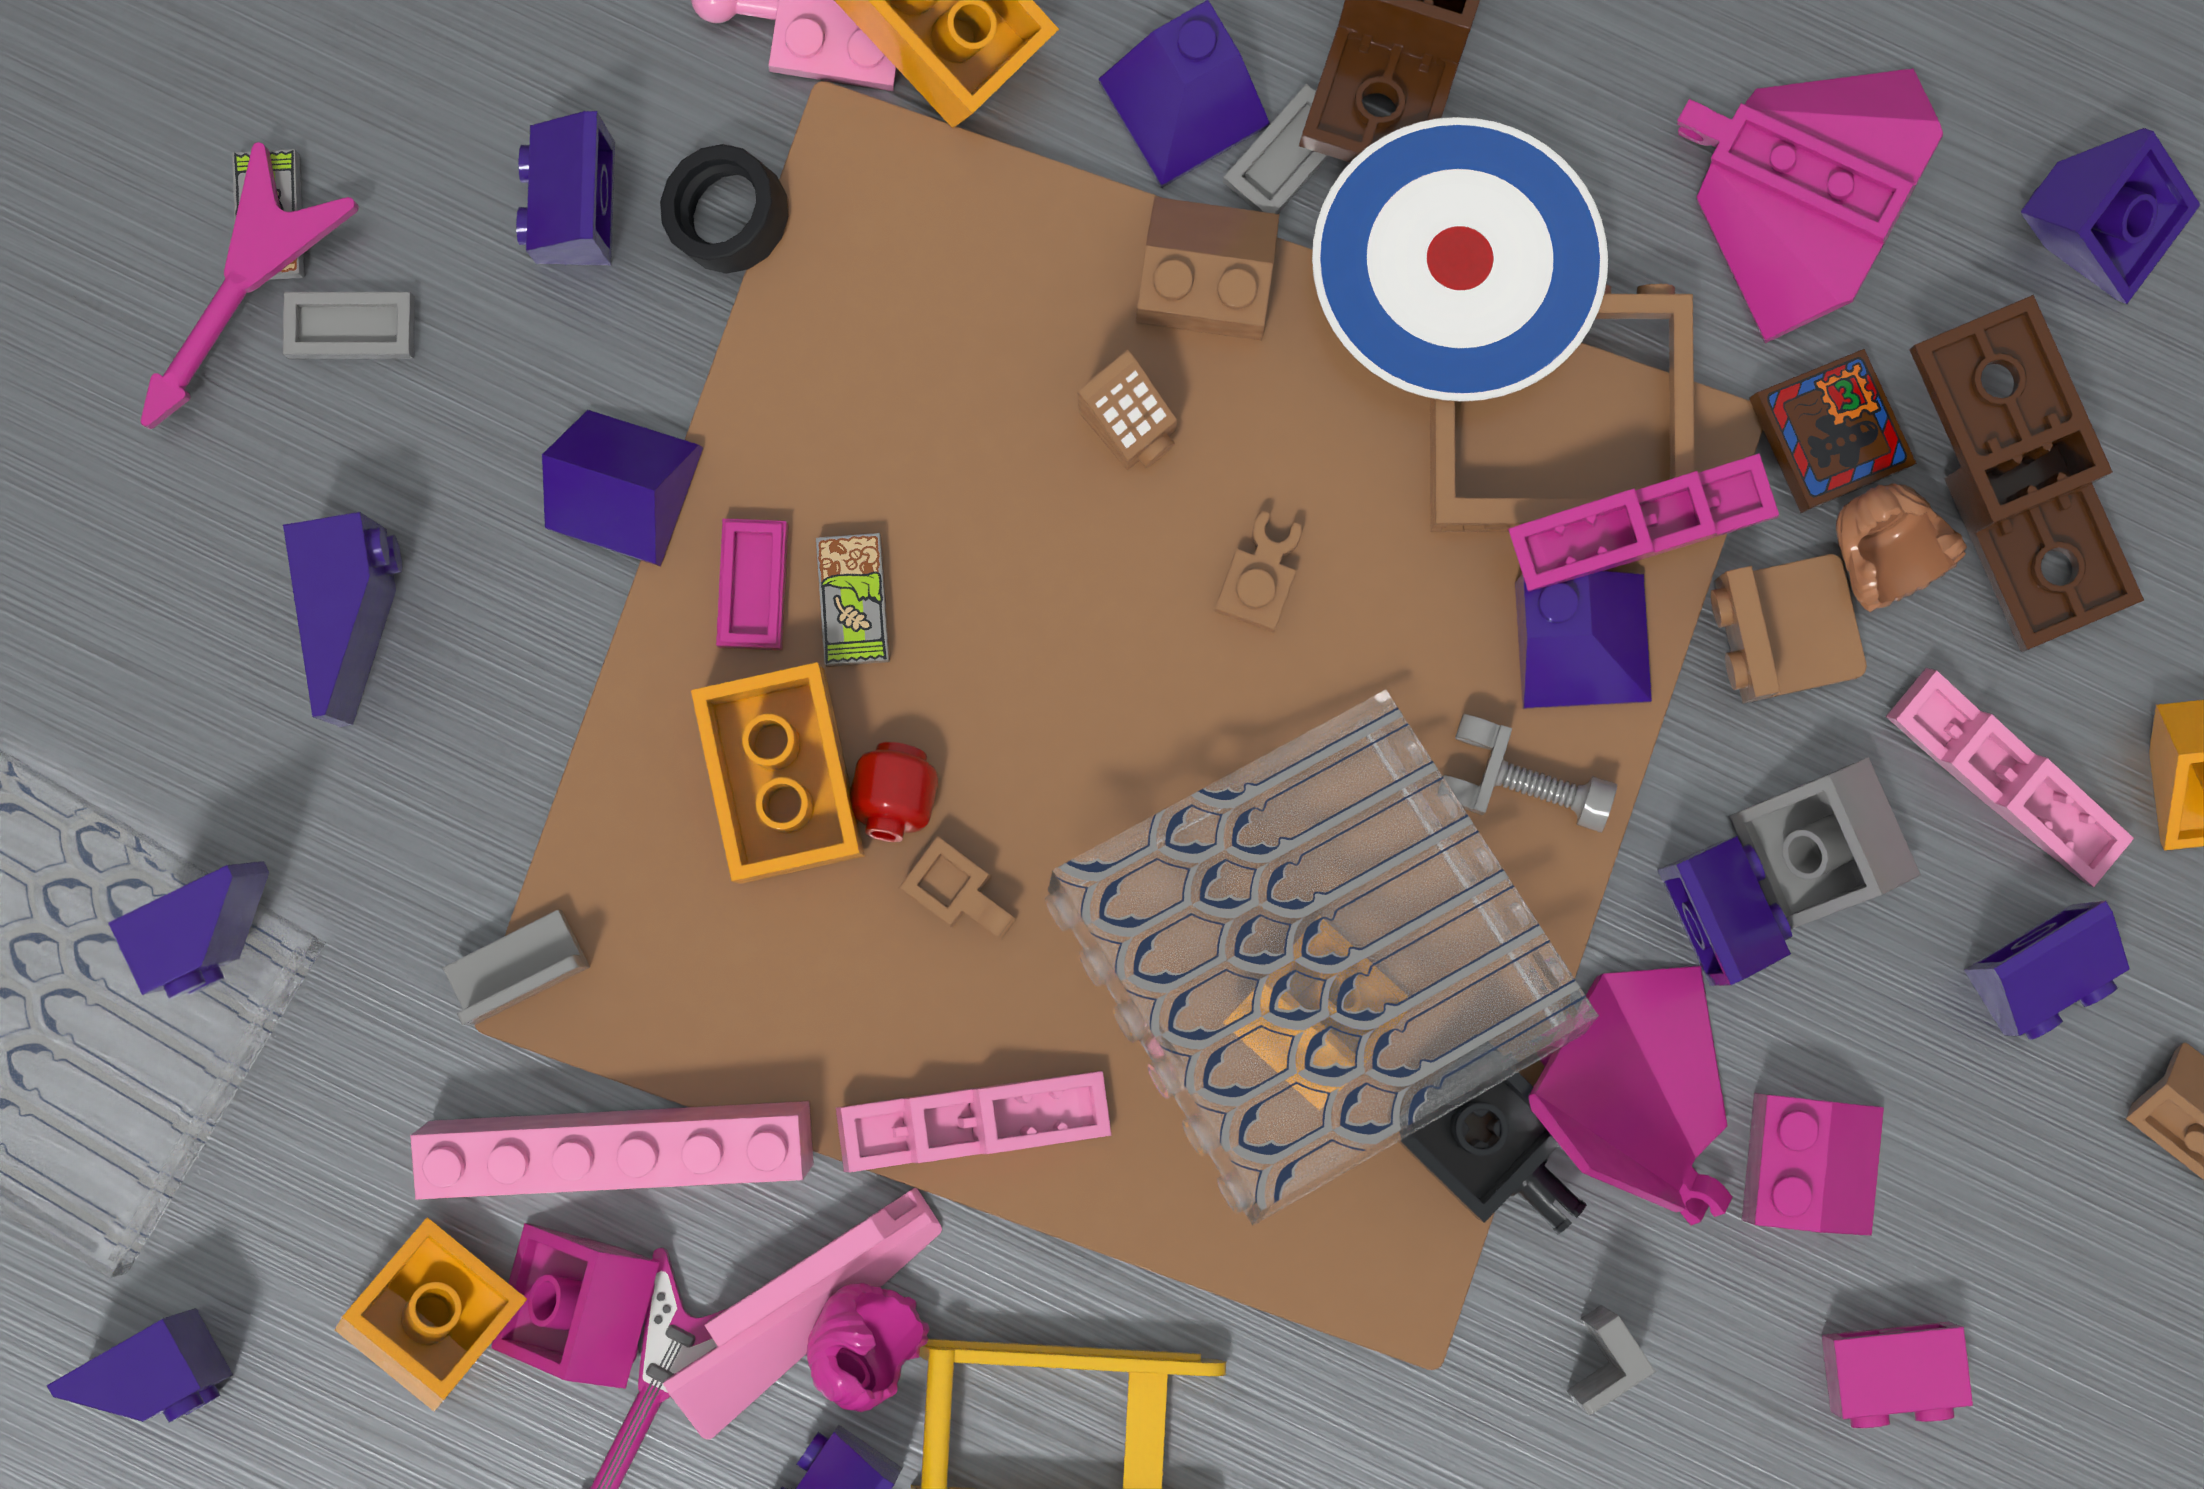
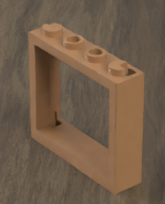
[1430,284,1694,532]

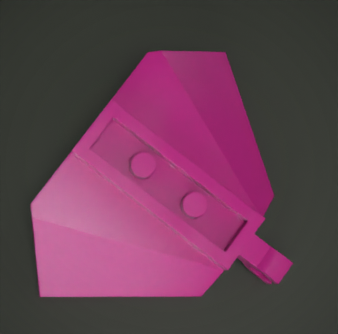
[1677,68,1943,343]
[1528,966,1733,1226]

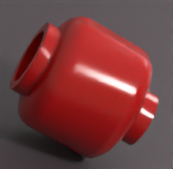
[850,742,938,842]

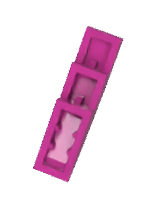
[1508,453,1779,592]

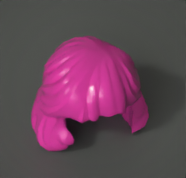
[806,1283,930,1412]

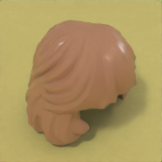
[1836,483,1967,612]

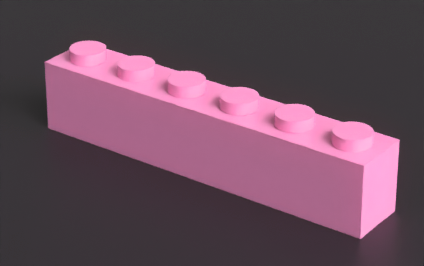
[410,1101,814,1200]

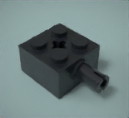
[1389,1035,1587,1235]

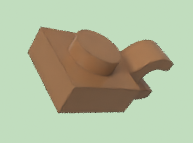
[899,836,1016,939]

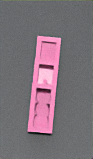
[1886,668,2134,887]
[836,1071,1111,1172]

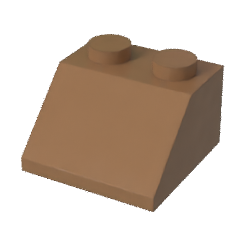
[1136,197,1280,341]

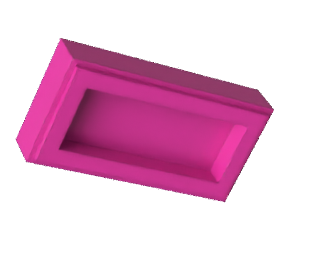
[716,518,788,650]

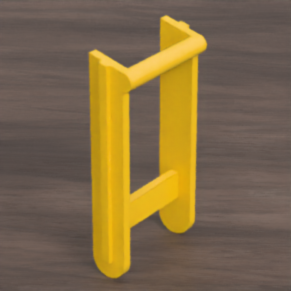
[910,1338,1226,1489]

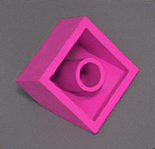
[1742,1093,1884,1236]
[491,1223,660,1389]

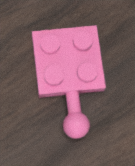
[691,0,897,91]

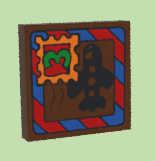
[1749,349,1917,513]

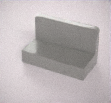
[443,910,590,1025]
[1567,1305,1656,1415]

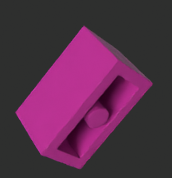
[1822,1321,1973,1428]

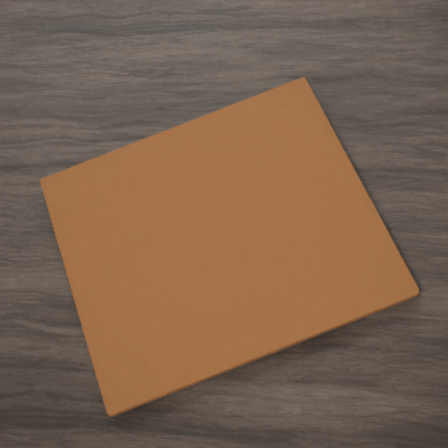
[475,81,1763,1370]

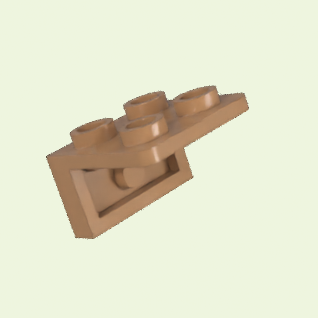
[1711,554,1867,704]

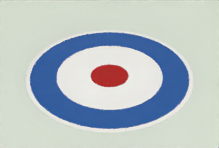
[1312,117,1608,401]

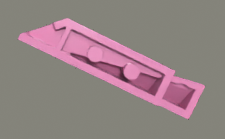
[663,1188,942,1439]

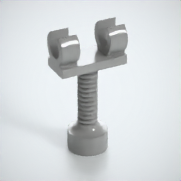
[1436,714,1617,833]

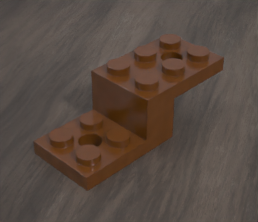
[1299,0,1480,163]
[1909,295,2144,652]

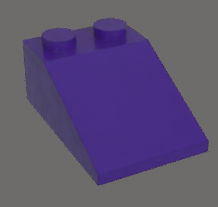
[283,512,402,727]

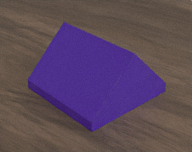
[542,410,703,567]

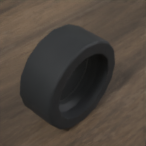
[660,144,789,274]

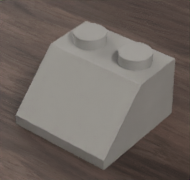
[1730,757,1921,929]

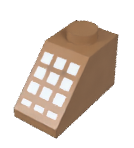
[1077,350,1177,470]

